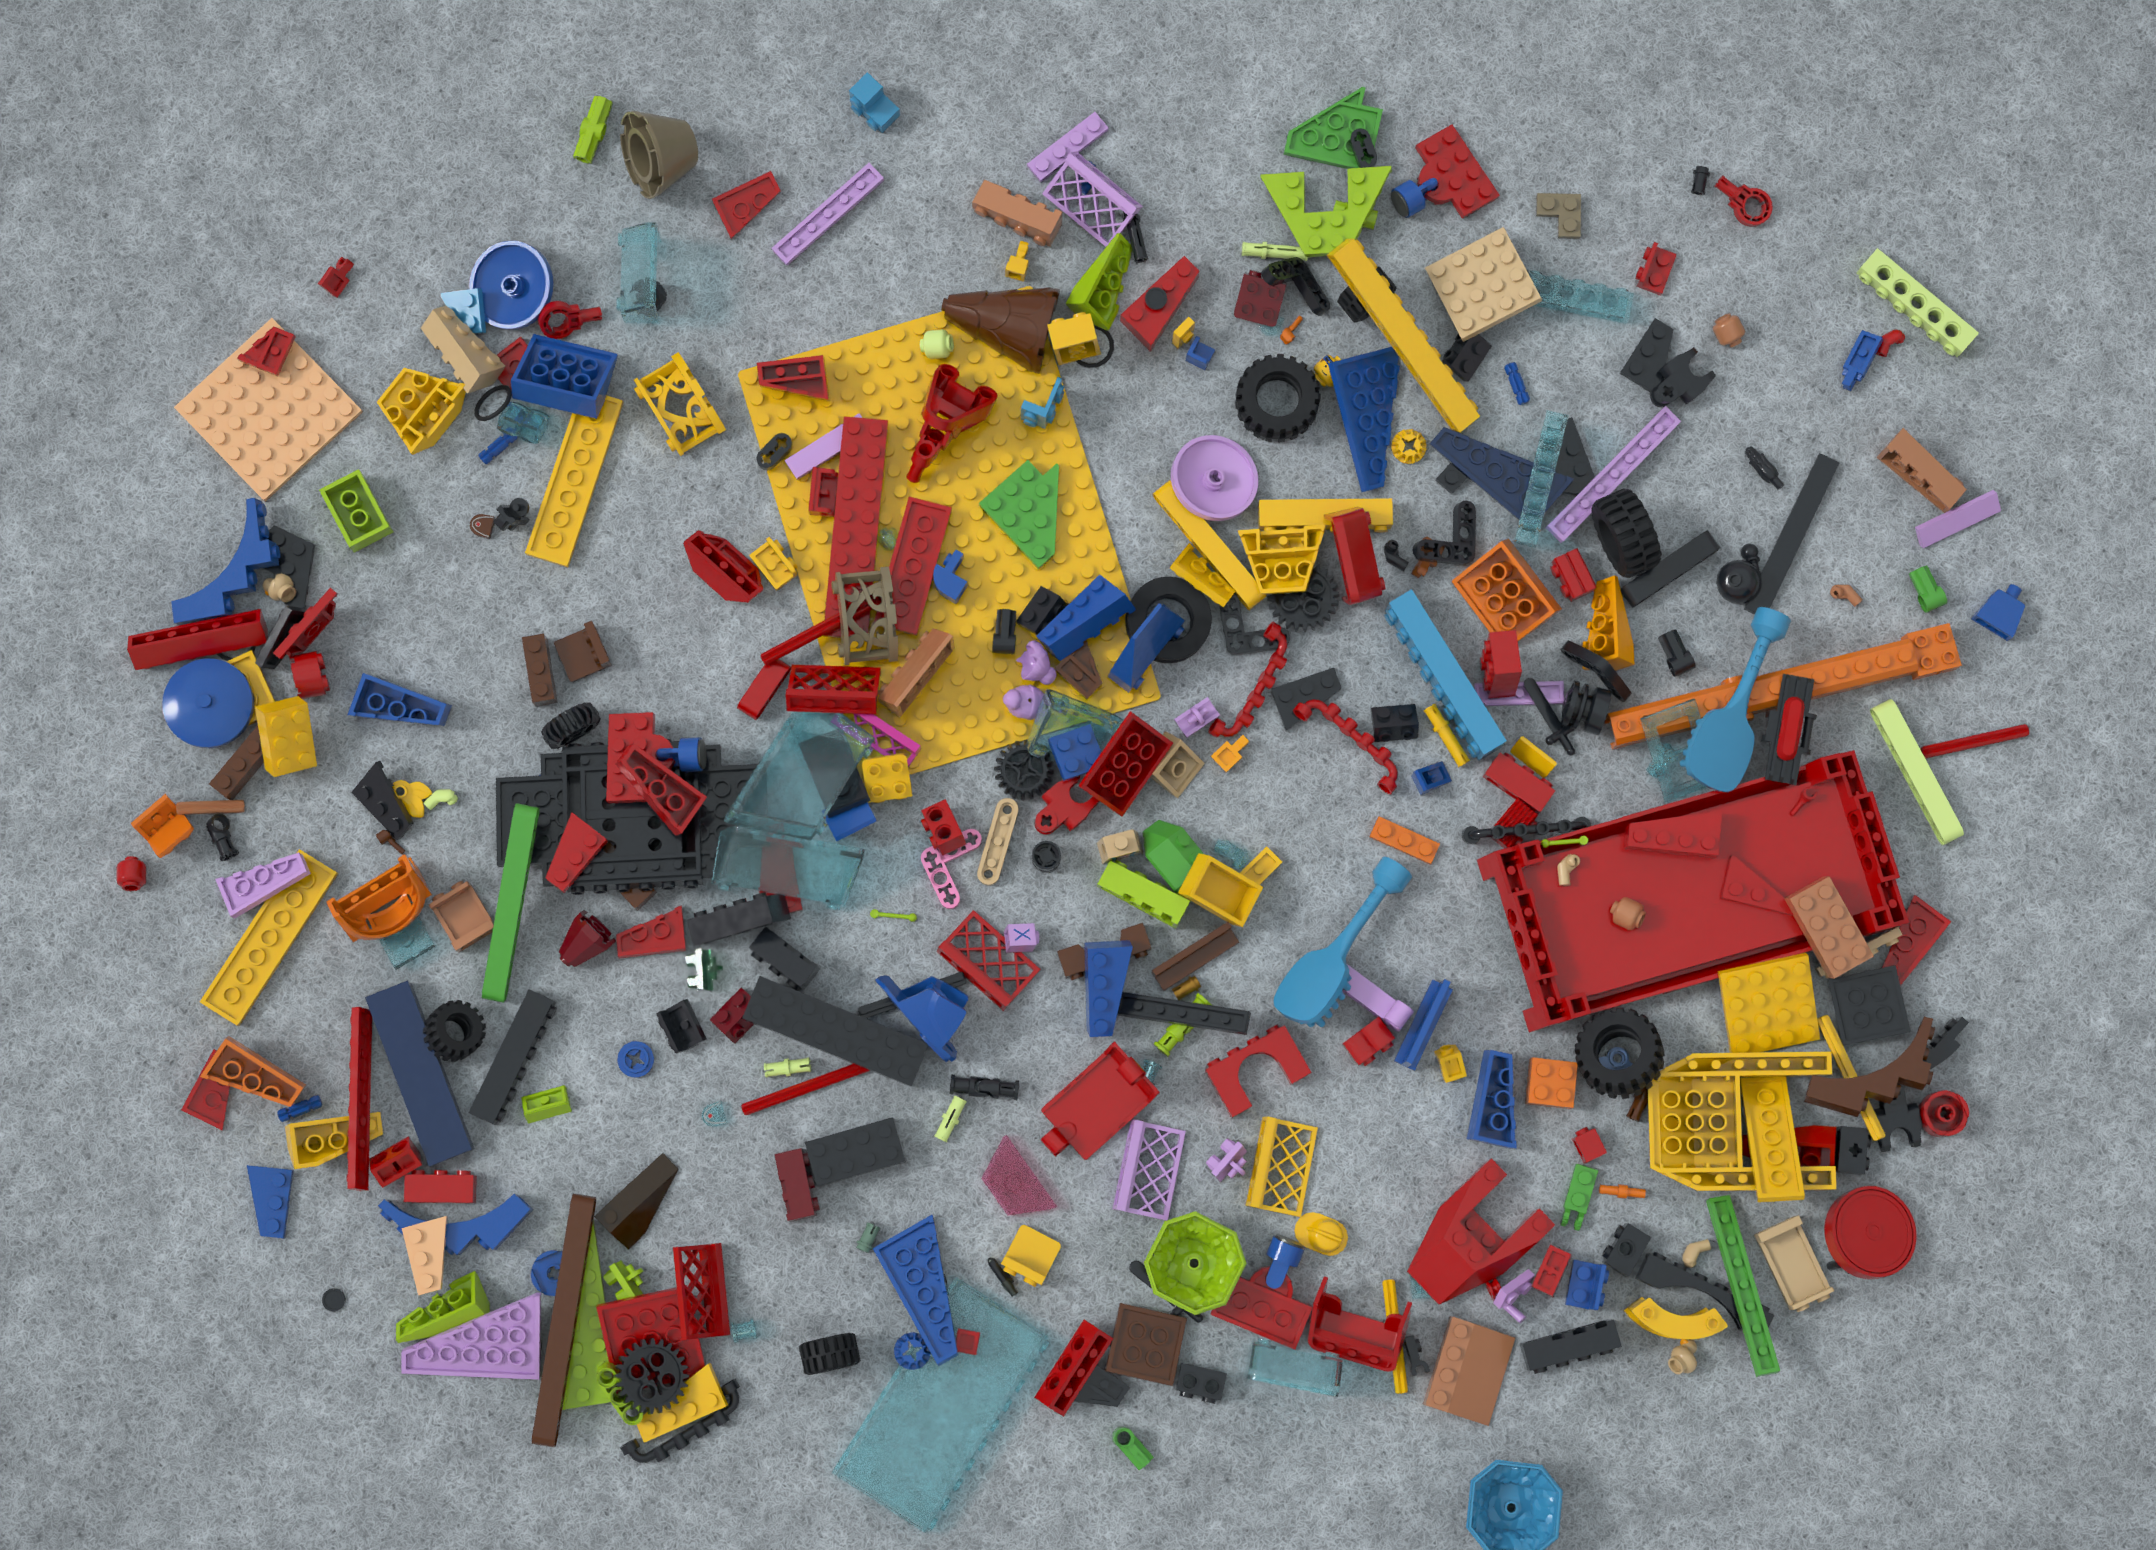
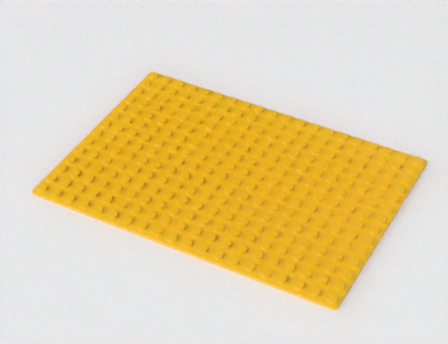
[738,286,1161,786]

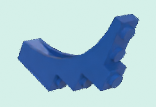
[171,498,281,625]
[378,1194,534,1255]

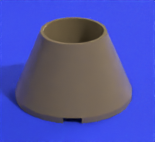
[620,111,698,199]

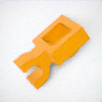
[1211,735,1249,773]

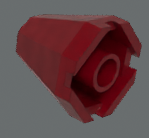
[559,910,616,967]

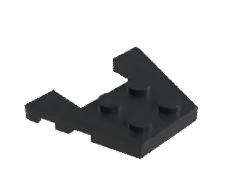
[263,526,315,608]

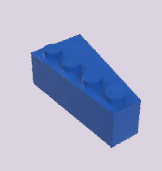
[1036,574,1136,661]
[347,673,452,726]
[1084,940,1133,1037]
[1467,1050,1517,1149]

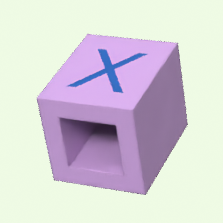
[1004,923,1039,953]

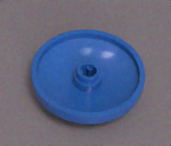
[469,241,554,330]
[162,658,254,748]

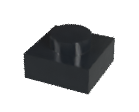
[1435,463,1467,494]

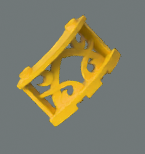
[634,352,726,456]
[1623,1297,1728,1340]

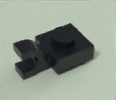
[1404,1335,1430,1376]

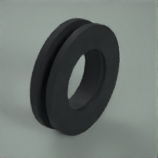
[1125,577,1212,663]

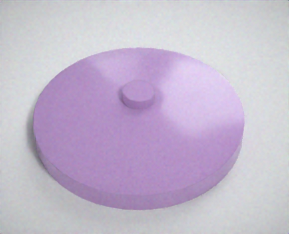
[1171,435,1258,521]

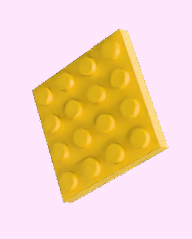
[1718,953,1820,1053]

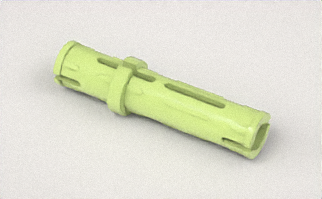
[1241,242,1308,261]

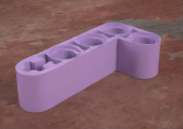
[1342,964,1414,1032]

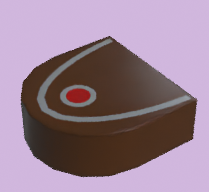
[470,514,495,539]

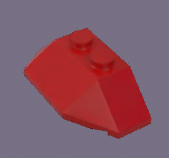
[683,530,763,603]

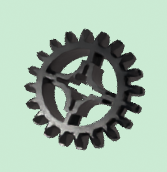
[541,702,601,749]
[994,740,1055,801]

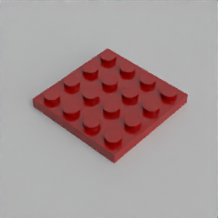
[596,1285,706,1394]

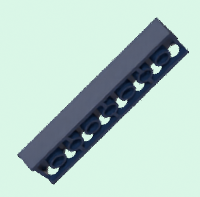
[365,980,475,1167]

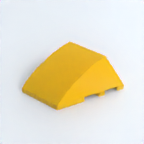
[377,368,466,455]
[1238,524,1326,594]

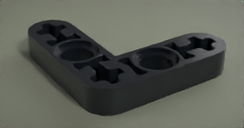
[1261,257,1331,316]
[1412,500,1476,565]
[1219,593,1290,656]
[1560,640,1632,702]

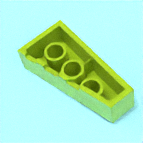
[1097,860,1190,929]

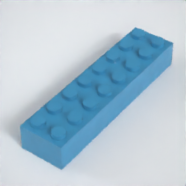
[1384,589,1507,761]

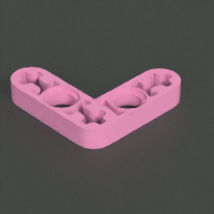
[921,829,982,909]

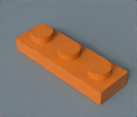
[1369,816,1440,865]

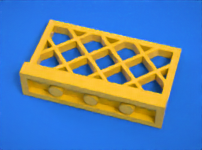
[1245,1116,1318,1217]

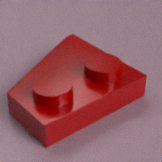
[237,327,296,376]

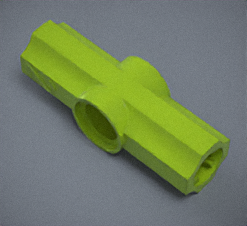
[573,96,613,164]

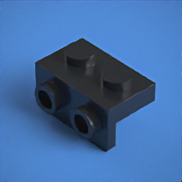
[1442,333,1492,382]
[1016,586,1068,636]
[1371,704,1419,742]
[656,999,707,1054]

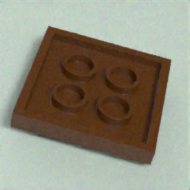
[1105,1303,1187,1386]

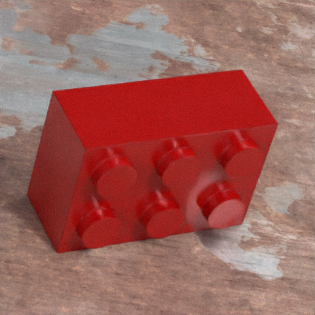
[1480,630,1522,699]

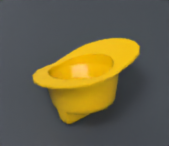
[1294,1212,1348,1256]

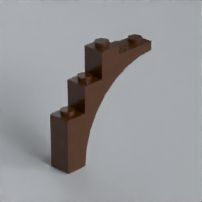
[1804,1016,1935,1117]

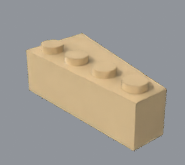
[421,306,506,394]

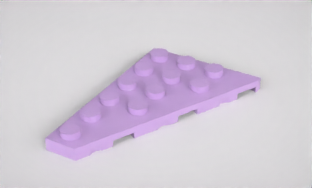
[401,1293,541,1380]

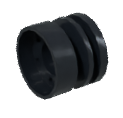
[1561,680,1612,736]

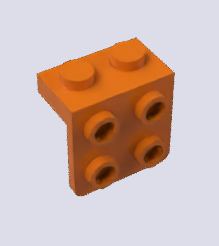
[131,794,194,858]

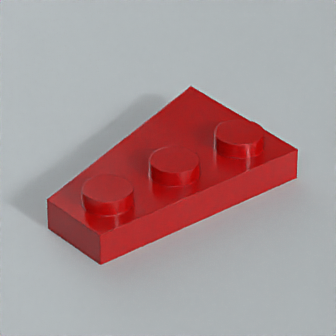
[546,813,608,893]

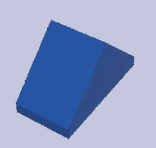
[1411,761,1452,796]

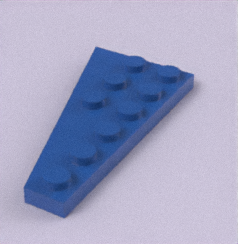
[873,1215,958,1367]

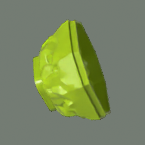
[1144,1211,1247,1315]

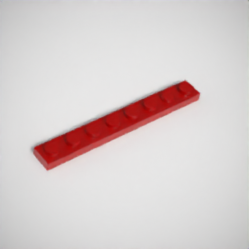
[346,1007,372,1191]

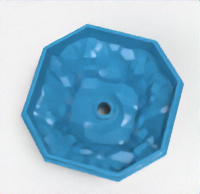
[1466,1460,1563,1550]

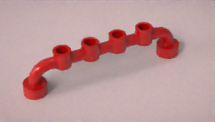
[1208,621,1287,738]
[1293,699,1398,795]

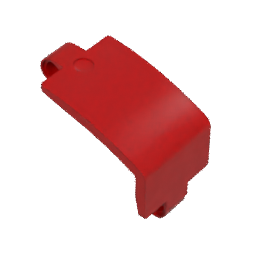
[1040,1042,1160,1160]

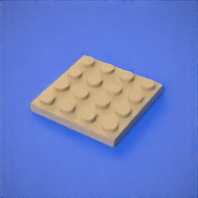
[1425,227,1542,342]

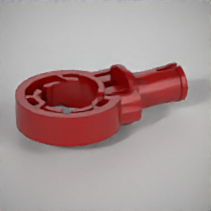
[1714,175,1773,227]
[538,301,602,339]

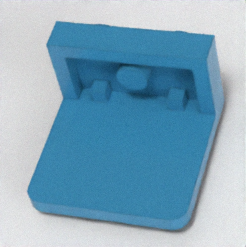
[1021,377,1064,429]

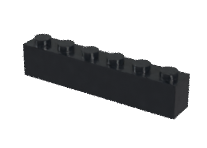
[468,989,557,1125]

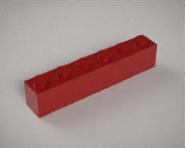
[127,609,268,670]

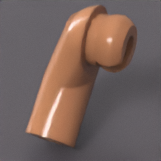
[1830,584,1863,607]

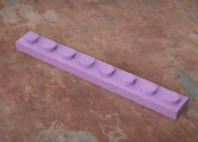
[1545,406,1681,543]

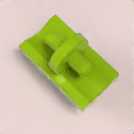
[603,1260,644,1300]

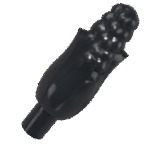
[1745,446,1785,490]

